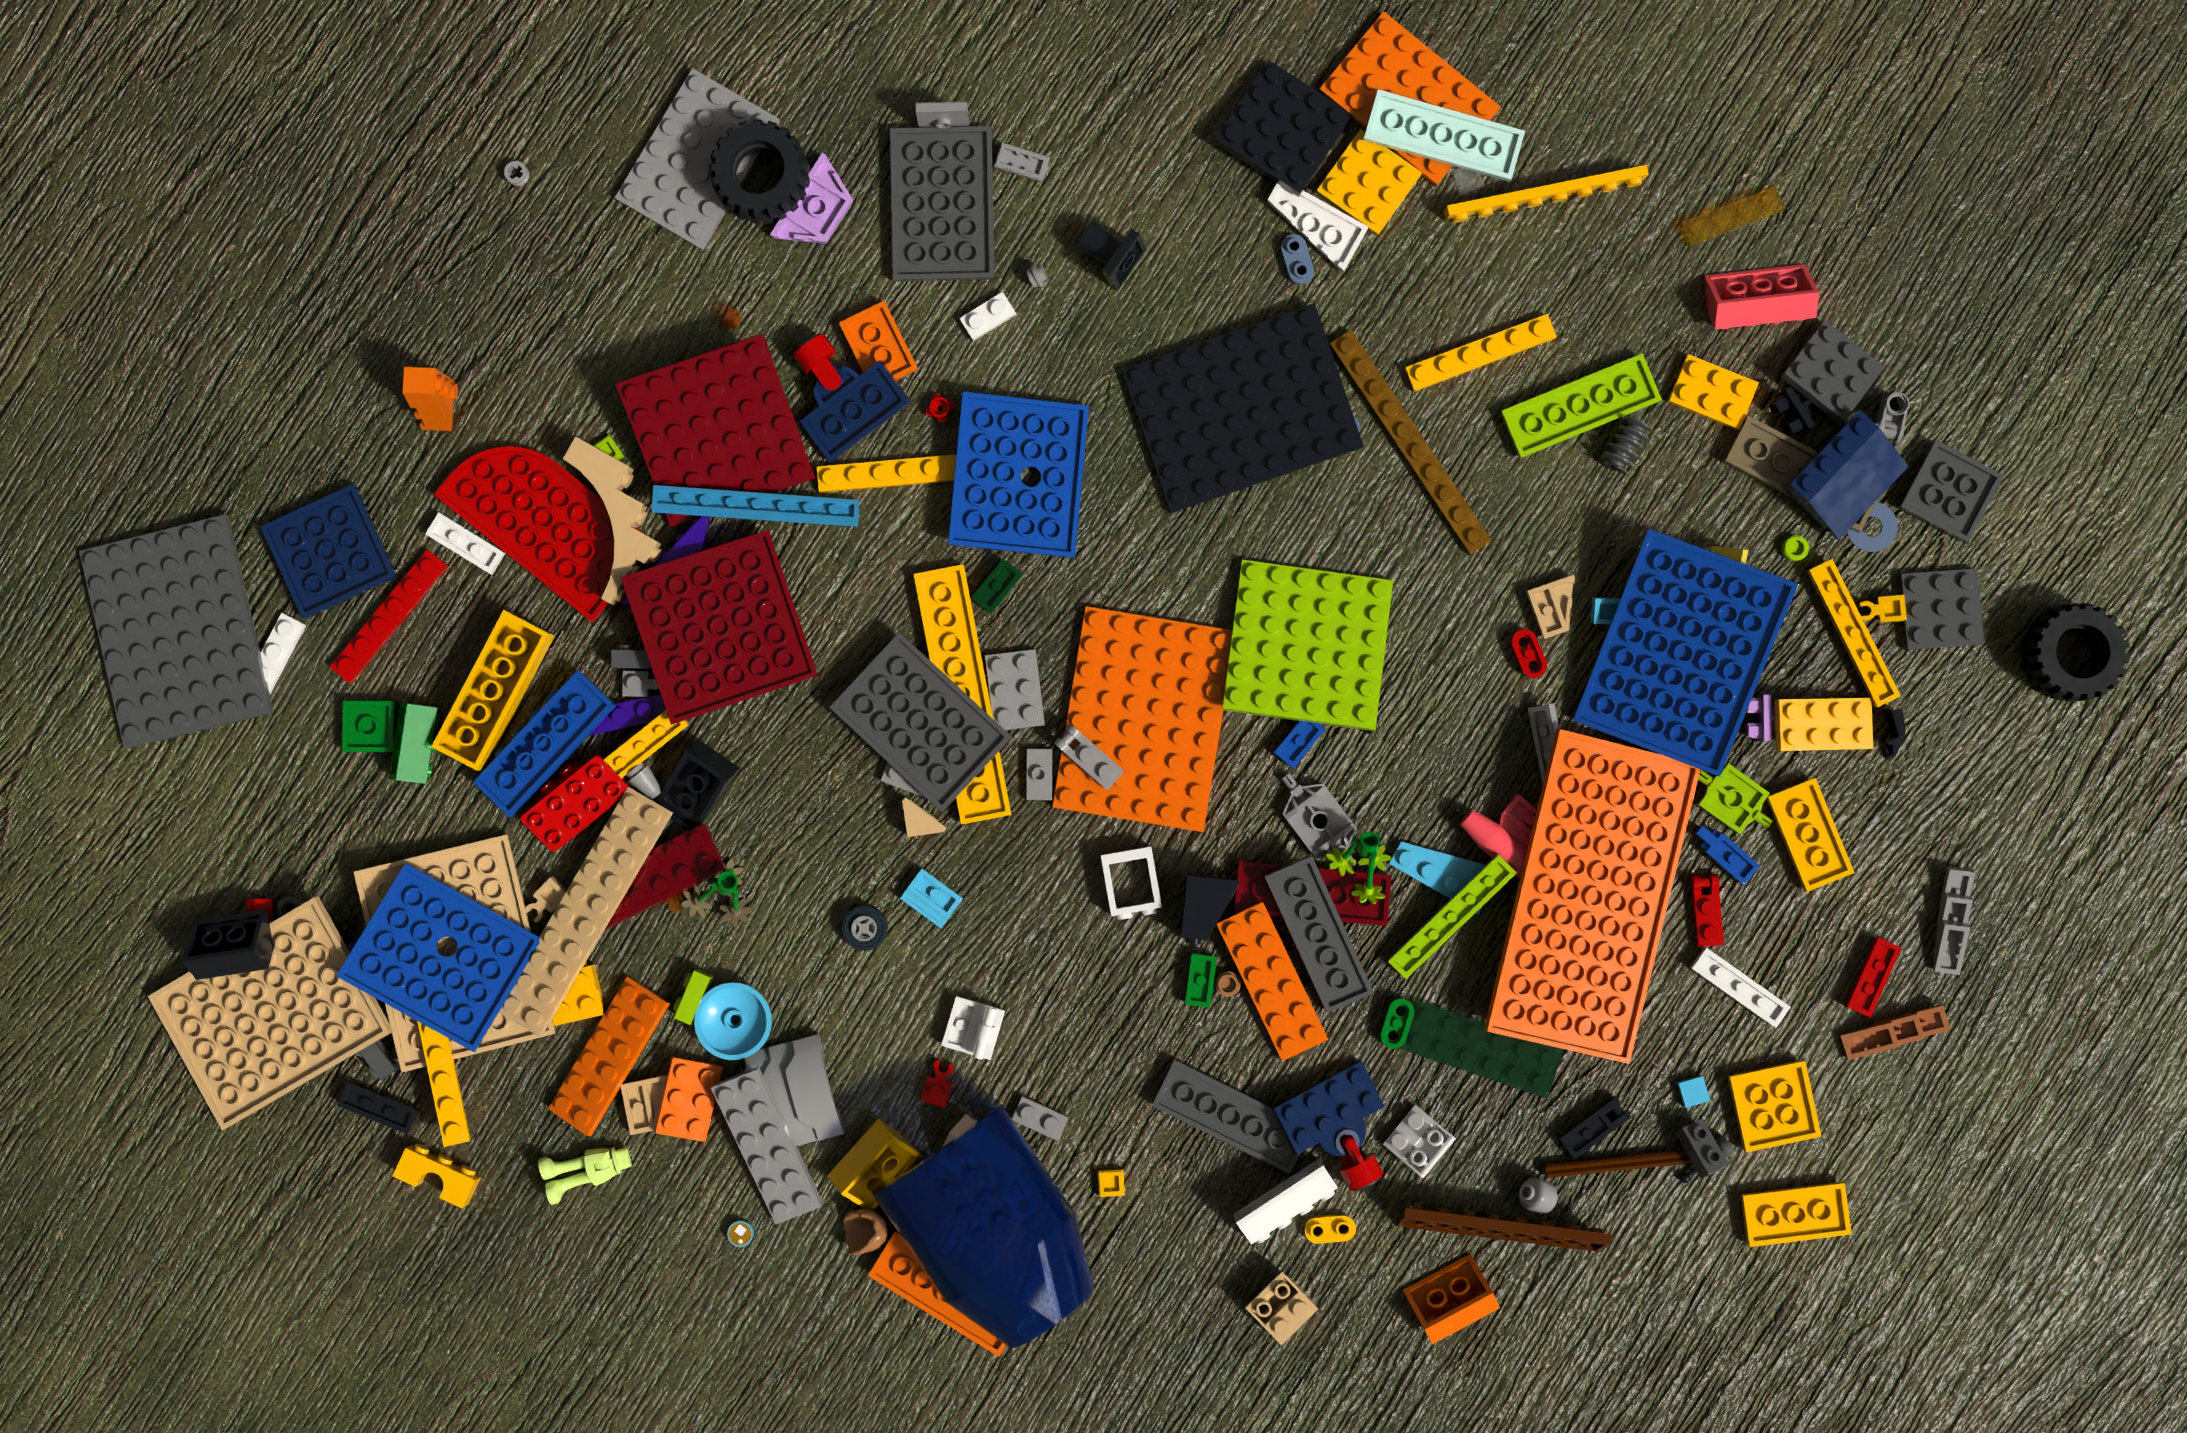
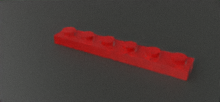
[330,549,449,684]

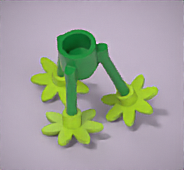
[1325,832,1391,904]

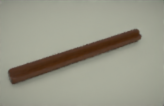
[1543,1149,1692,1178]

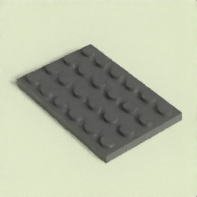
[890,126,995,281]
[829,632,1012,812]

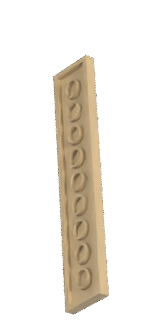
[500,787,673,1037]

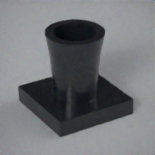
[1077,221,1146,291]

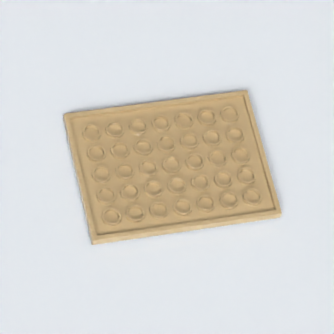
[354,834,556,1073]
[148,896,394,1130]

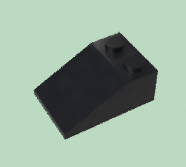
[656,739,740,831]

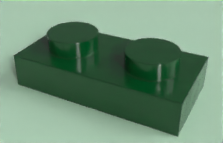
[971,558,1023,614]

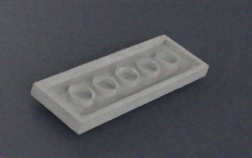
[711,1066,823,1224]

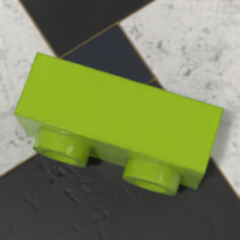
[673,969,714,1025]

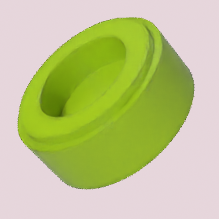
[1781,535,1809,561]

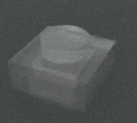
[1451,168,1485,196]

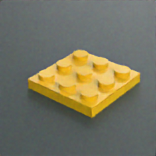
[1316,129,1422,236]
[1728,1060,1822,1152]

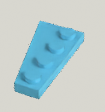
[1388,841,1485,914]

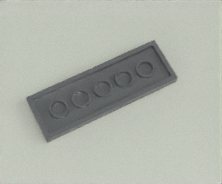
[1264,854,1374,1014]
[1152,1059,1300,1174]

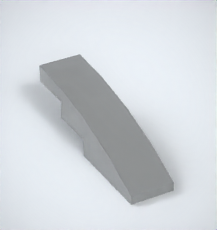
[1933,866,1975,975]

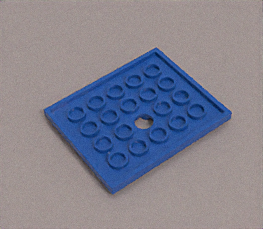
[948,392,1089,558]
[336,863,540,1053]

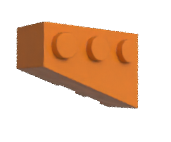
[403,367,458,431]

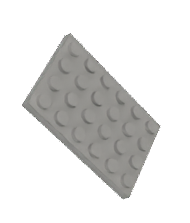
[615,68,781,251]

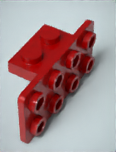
[521,755,629,852]

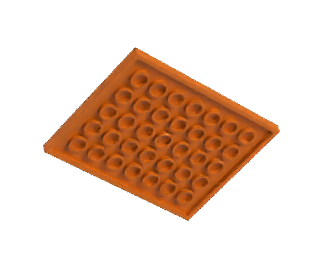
[1053,606,1232,832]

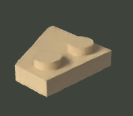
[1526,575,1575,639]
[621,1075,667,1135]

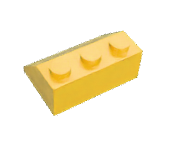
[827,1119,923,1210]

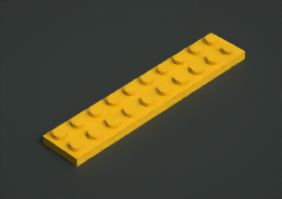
[914,564,1012,825]

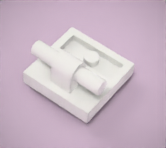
[941,996,1005,1060]
[1383,1105,1456,1178]

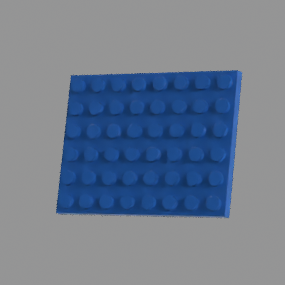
[1573,529,1799,777]

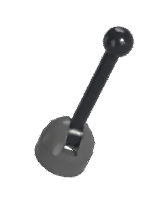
[1680,1135,1736,1183]

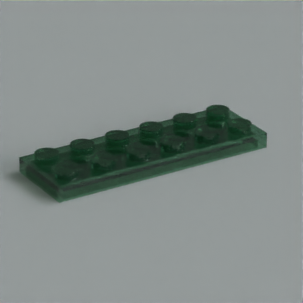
[1401,1000,1564,1099]

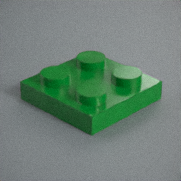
[342,701,397,752]

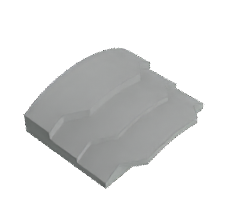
[744,1033,845,1146]

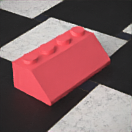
[1704,264,1819,329]

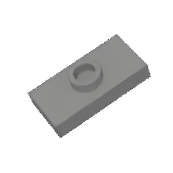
[994,142,1050,183]
[1026,749,1053,800]

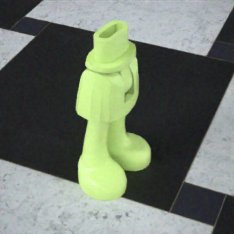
[538,1147,632,1205]

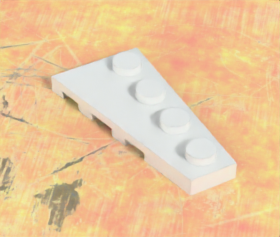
[1267,184,1368,272]

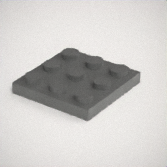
[1781,320,1885,425]
[1898,440,2004,543]
[1899,568,1984,650]

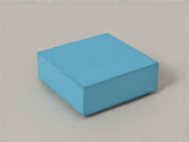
[1677,1075,1710,1108]

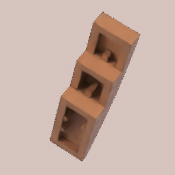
[1840,1004,1951,1060]

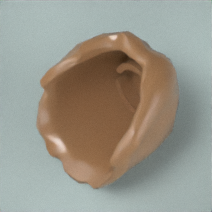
[843,1209,887,1256]

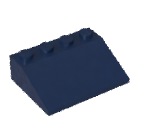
[1782,410,1909,540]

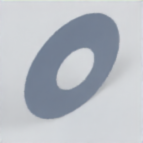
[1847,502,1898,552]

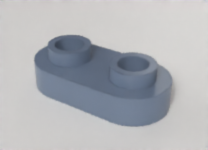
[1281,234,1314,286]

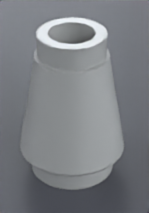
[626,762,662,800]

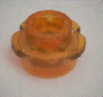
[720,306,743,330]
[667,893,685,913]

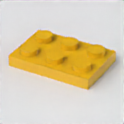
[1667,354,1759,431]

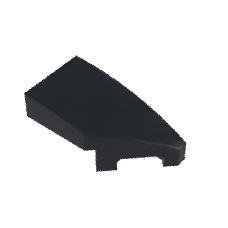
[1881,708,1905,760]

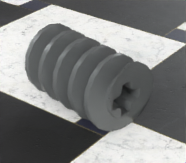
[1601,417,1652,475]

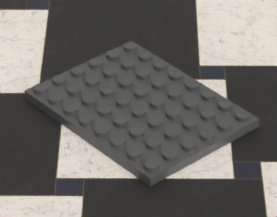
[79,514,274,749]

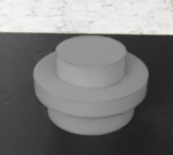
[1026,262,1048,288]

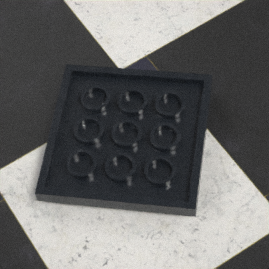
[1214,60,1352,197]

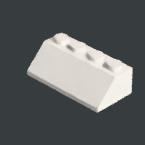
[1233,1158,1338,1244]

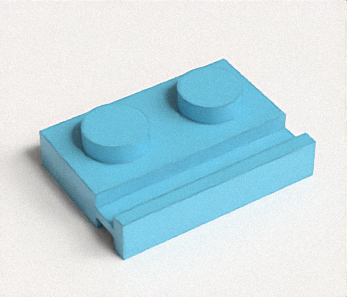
[900,868,963,928]

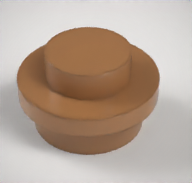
[1215,971,1241,997]

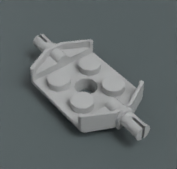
[1281,773,1357,867]

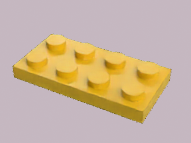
[1774,698,1873,751]
[1766,778,1854,892]
[1740,1182,1852,1247]

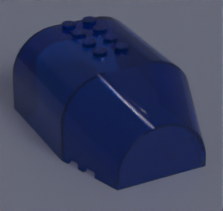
[871,1101,1094,1349]

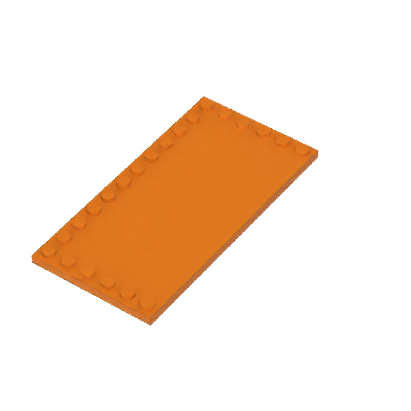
[1484,729,1701,1064]

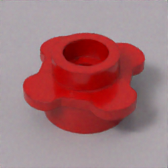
[925,394,955,423]

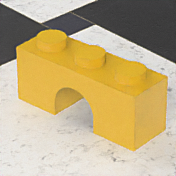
[392,1144,481,1209]

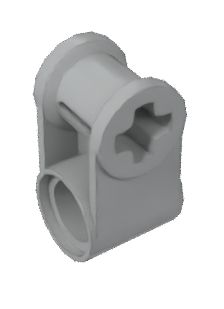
[1874,392,1909,444]

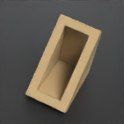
[902,797,948,837]

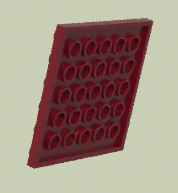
[616,333,815,527]
[620,530,818,725]

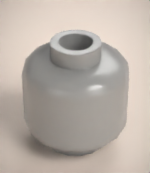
[1519,1178,1558,1214]

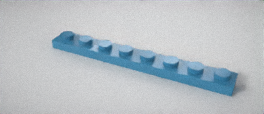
[652,485,859,527]

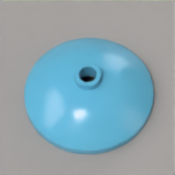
[694,982,772,1060]

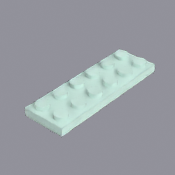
[1363,89,1525,182]

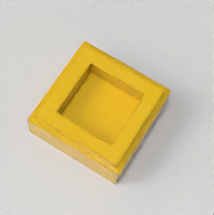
[1098,1169,1125,1197]

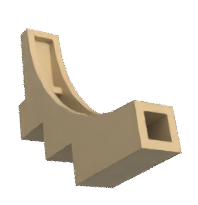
[563,436,662,606]

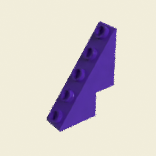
[622,516,711,606]

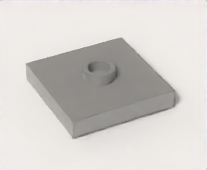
[916,102,970,129]

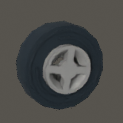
[842,905,888,951]

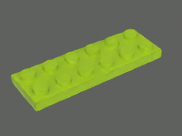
[1500,353,1662,459]

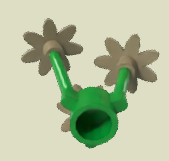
[681,859,753,927]

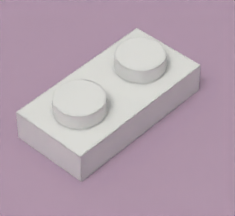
[959,292,1016,341]

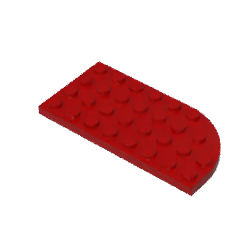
[434,446,649,623]

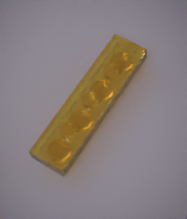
[1679,186,1785,248]

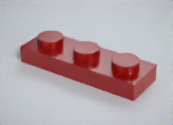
[1845,937,1902,1018]

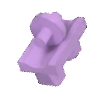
[1744,695,1775,741]

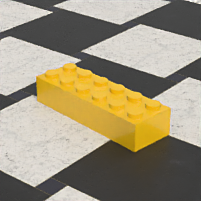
[431,610,555,771]

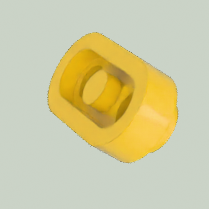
[1304,1214,1356,1244]

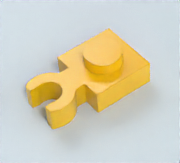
[1858,595,1907,623]

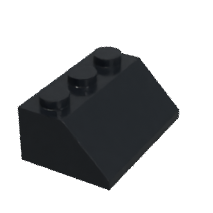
[182,909,274,980]

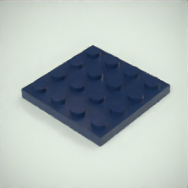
[260,484,398,620]

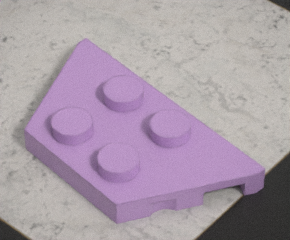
[770,153,853,244]

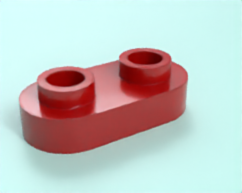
[1510,629,1547,679]

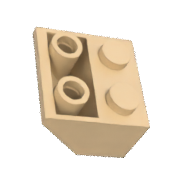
[1245,1271,1318,1346]

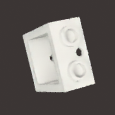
[1101,846,1162,920]

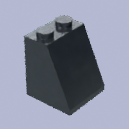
[1180,874,1239,944]

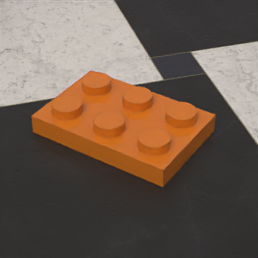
[839,301,918,381]
[654,1056,723,1142]

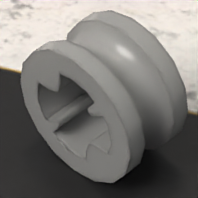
[504,161,529,186]

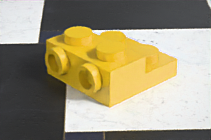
[552,961,605,1026]

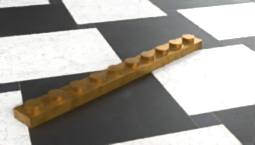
[1329,330,1492,555]

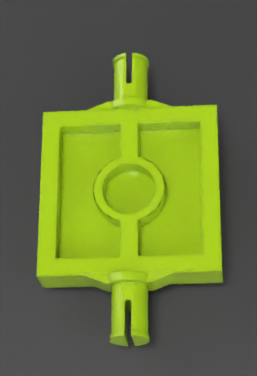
[1697,763,1772,835]

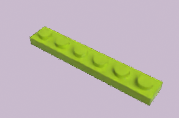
[1388,853,1517,979]

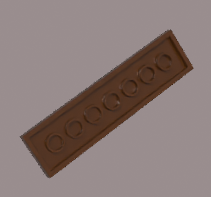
[1397,1205,1612,1252]

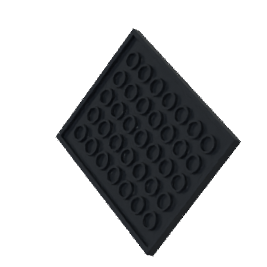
[1122,303,1364,514]

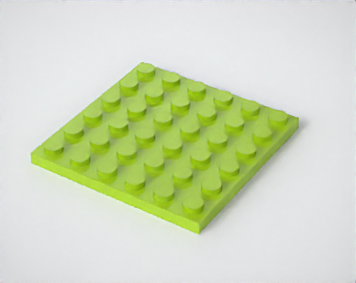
[1222,560,1393,731]

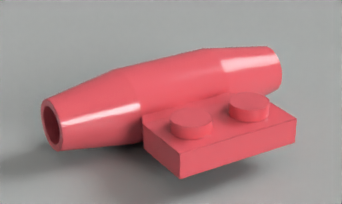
[1460,794,1537,879]

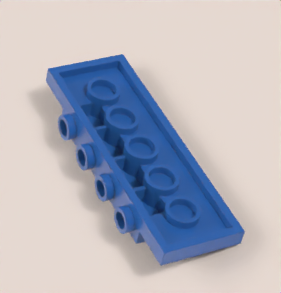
[473,670,617,818]

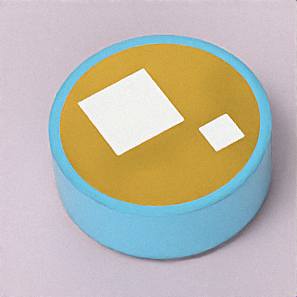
[727,1220,754,1247]

